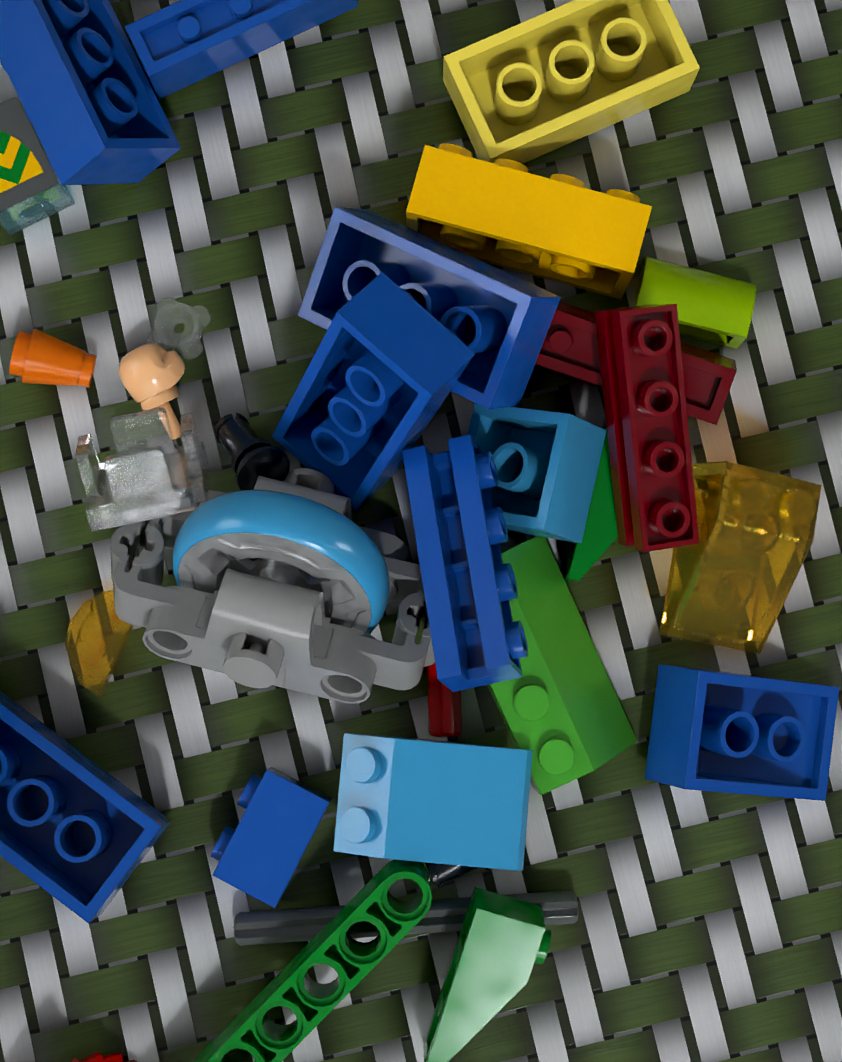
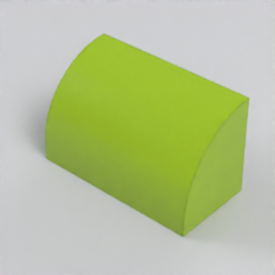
[632,256,756,349]

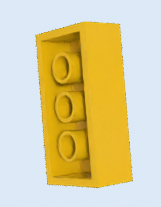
[406,143,652,299]

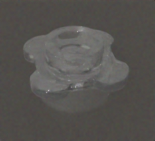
[148,297,211,360]

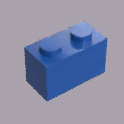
[210,767,332,908]

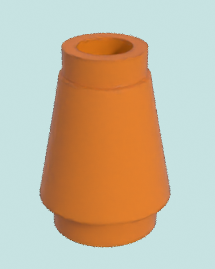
[9,328,97,388]

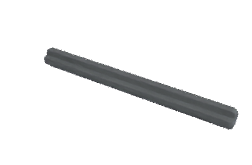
[233,890,578,946]

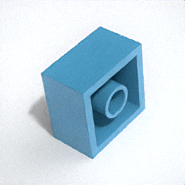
[467,403,607,543]

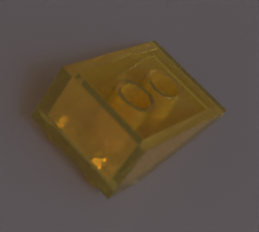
[660,461,822,654]

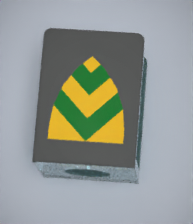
[0,97,75,235]

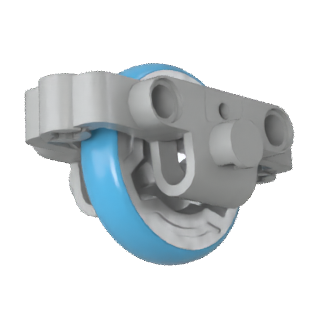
[110,468,435,704]

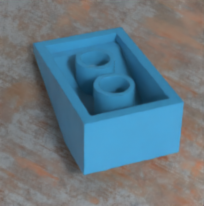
[333,733,533,871]

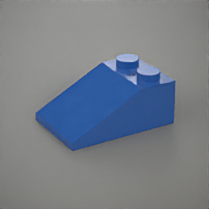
[645,664,839,801]

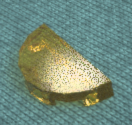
[65,590,134,697]

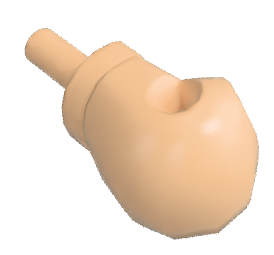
[118,342,185,440]

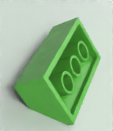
[487,536,637,795]

